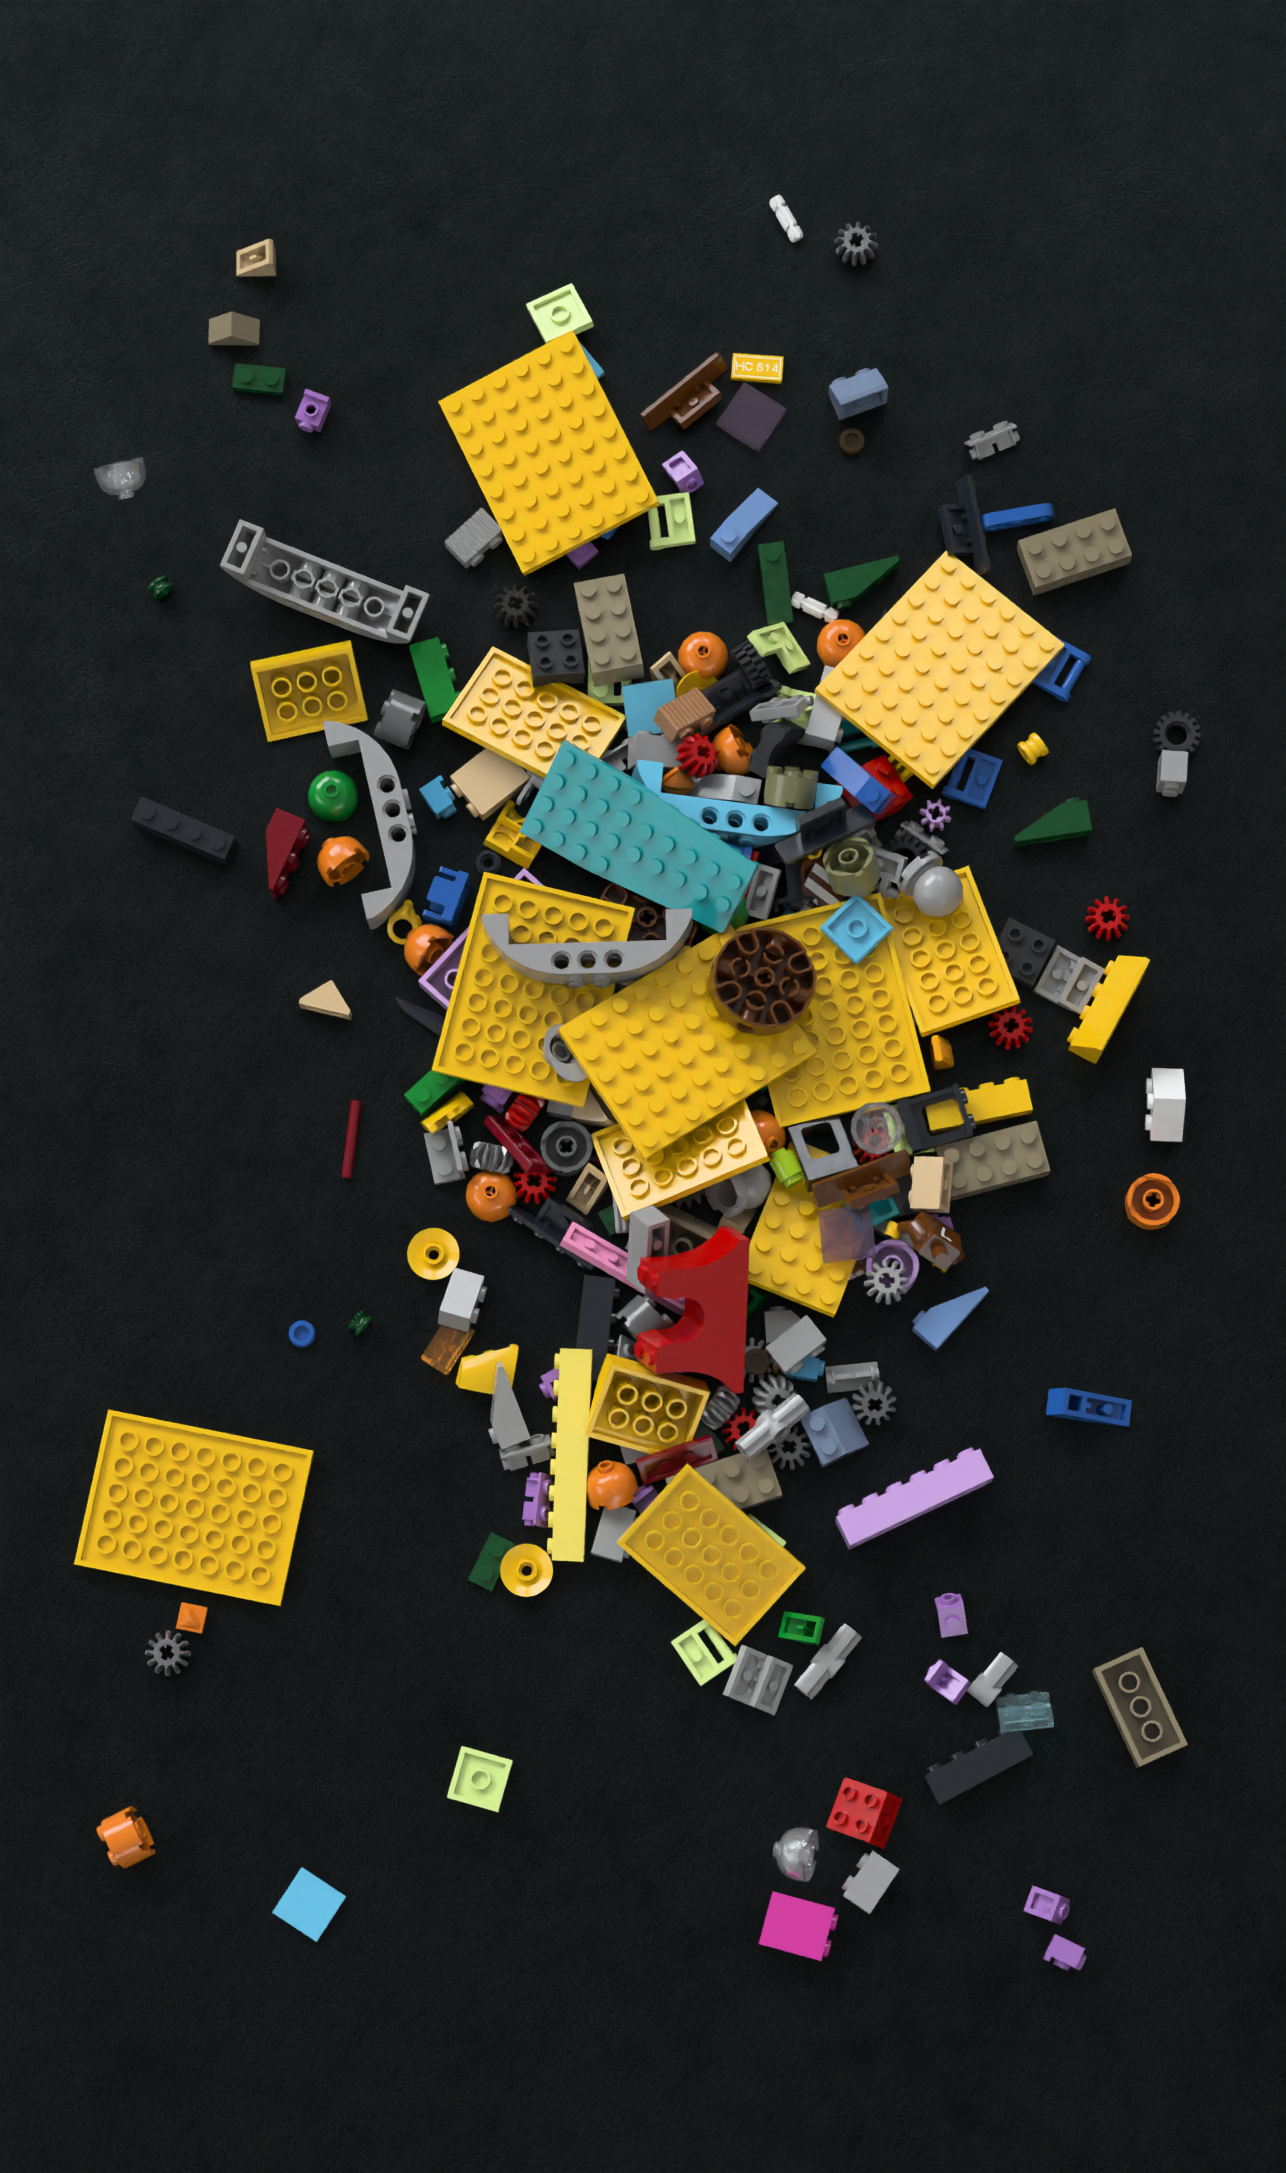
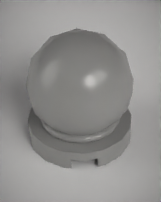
[897,851,963,917]
[705,1164,772,1218]

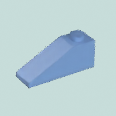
[710,488,778,562]
[912,1287,989,1351]

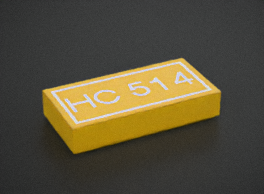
[731,353,783,384]

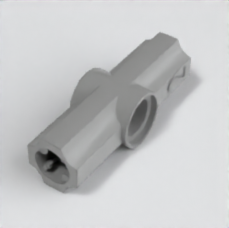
[735,1393,810,1461]
[794,1623,862,1700]

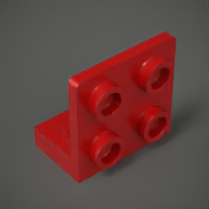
[827,1778,902,1849]

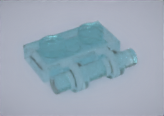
[995,1691,1054,1732]

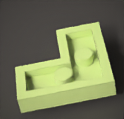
[747,622,810,674]

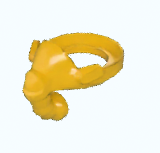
[387,900,422,945]

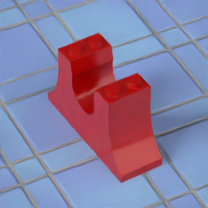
[634,1226,750,1393]

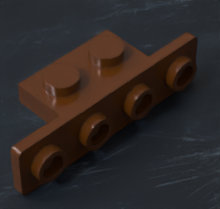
[640,352,727,431]
[812,1149,911,1210]

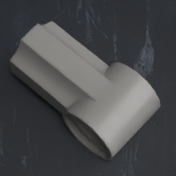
[967,1652,1018,1707]

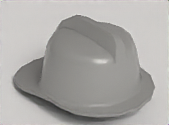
[543,1024,587,1082]

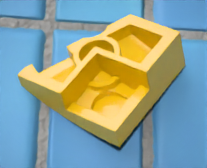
[483,799,542,870]
[420,1091,474,1136]
[455,1344,518,1394]

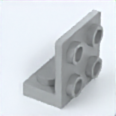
[424,1121,469,1185]

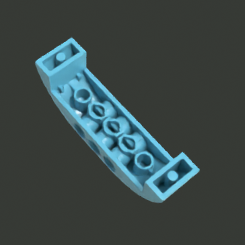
[632,760,843,850]

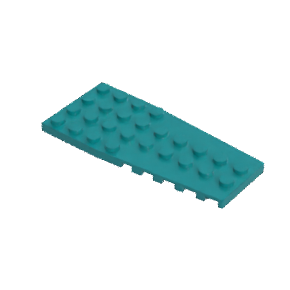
[519,740,759,933]

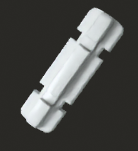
[770,195,803,242]
[791,592,839,623]

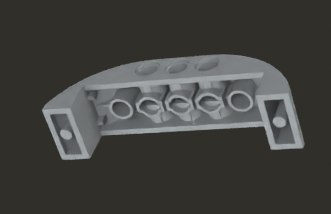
[220,519,430,644]
[323,721,417,930]
[482,909,693,988]

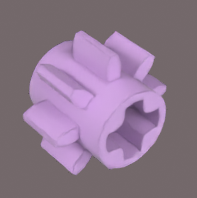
[920,799,951,832]

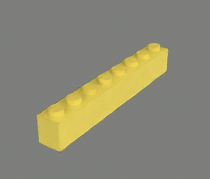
[547,1348,593,1562]

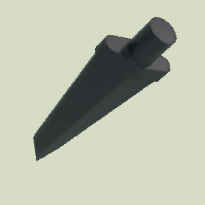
[395,997,445,1037]

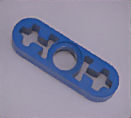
[980,503,1054,532]

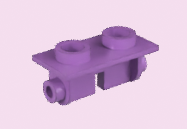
[522,1472,554,1528]

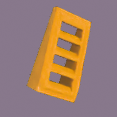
[930,1035,954,1070]

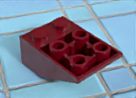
[266,808,311,900]

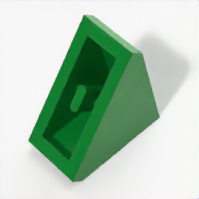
[778,1611,825,1647]

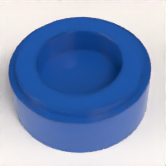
[289,1321,316,1348]

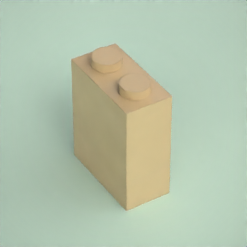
[450,748,530,821]

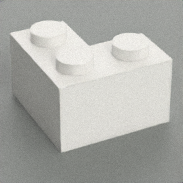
[1145,1068,1186,1142]

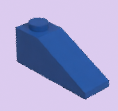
[821,747,896,815]
[1046,1388,1132,1427]

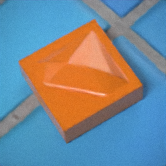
[661,765,695,795]
[176,1602,208,1634]

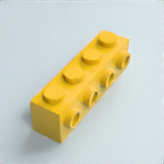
[924,1077,1033,1135]

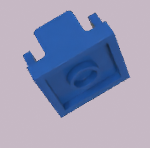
[422,867,471,932]

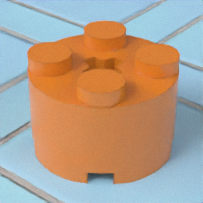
[1125,1173,1180,1230]
[97,1806,155,1869]

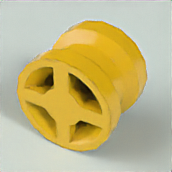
[1017,733,1049,765]

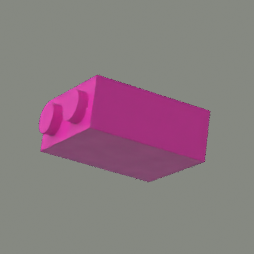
[759,1892,838,1961]

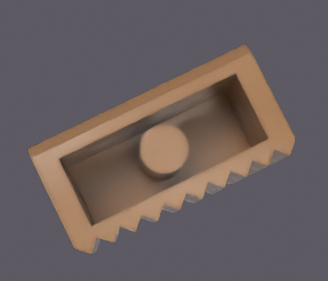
[654,687,716,742]

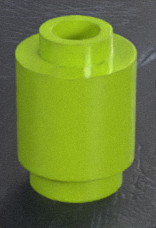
[769,1148,805,1188]

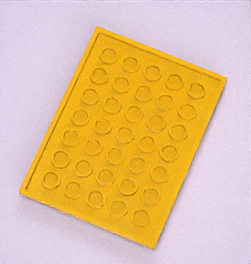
[438,330,660,576]
[814,551,1065,789]
[432,872,635,1109]
[735,892,931,1128]
[557,924,817,1161]
[74,1410,314,1606]

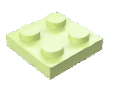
[526,283,594,344]
[447,1746,513,1812]

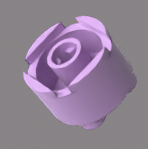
[866,1239,919,1294]

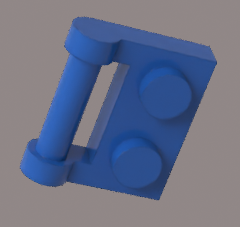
[1032,637,1092,702]
[941,749,1003,810]

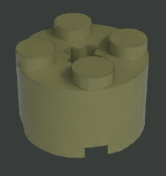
[764,766,819,809]
[823,837,881,897]

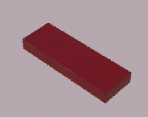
[483,1116,549,1174]
[635,1434,719,1486]

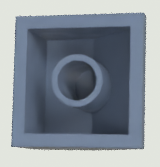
[828,368,888,420]
[799,1398,869,1468]

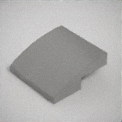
[745,862,781,920]
[1032,945,1105,1015]
[723,1645,793,1715]

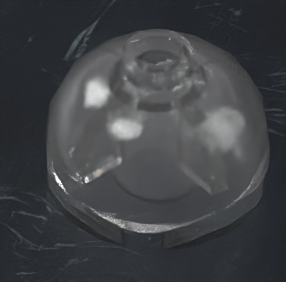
[94,457,146,500]
[851,1102,903,1155]
[773,1827,819,1882]

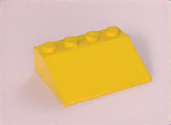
[251,640,368,742]
[1067,955,1150,1064]
[585,1353,710,1454]

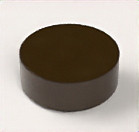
[839,428,865,455]
[744,1348,770,1376]

